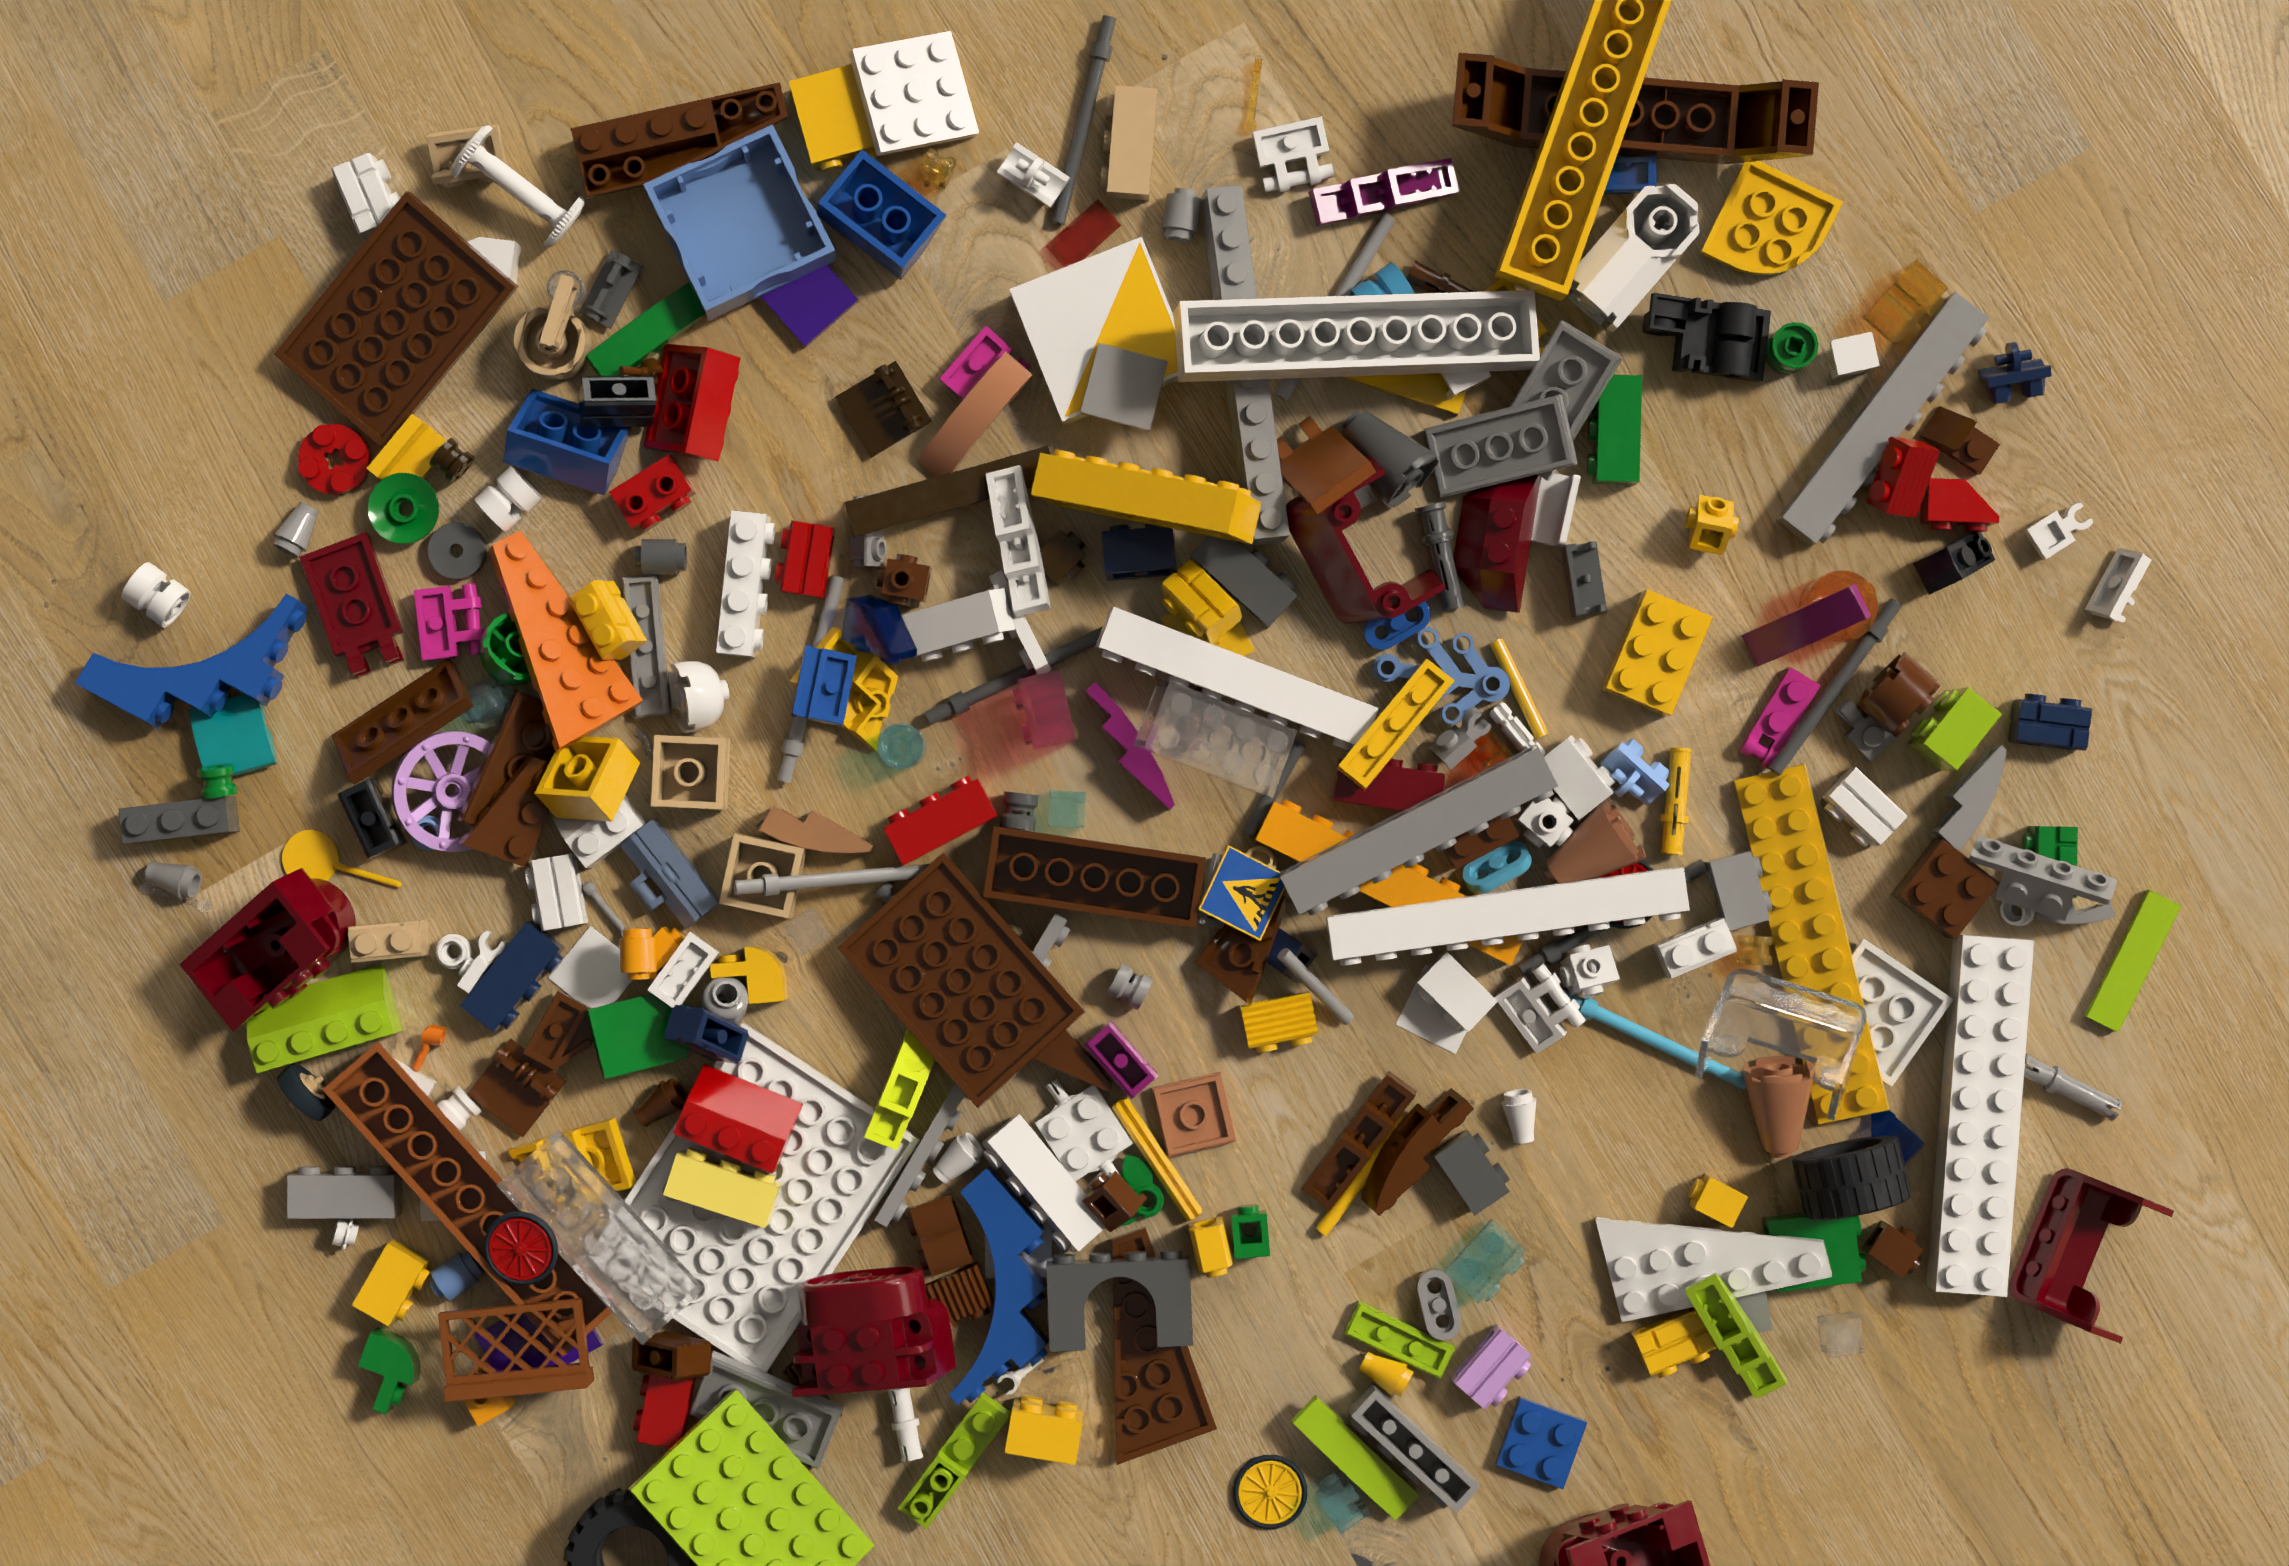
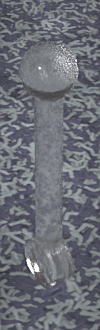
[139,881,211,913]

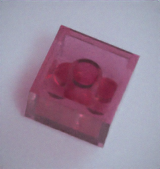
[1013,670,1077,751]

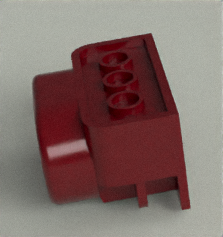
[179,868,356,1032]
[791,1266,956,1397]
[1539,1500,1711,1566]

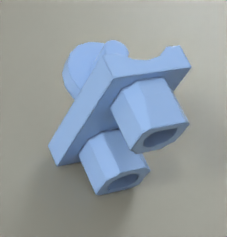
[1600,739,1670,806]

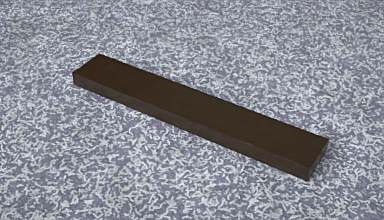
[843,446,1050,538]

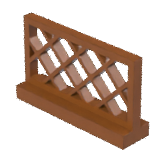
[438,1298,594,1402]

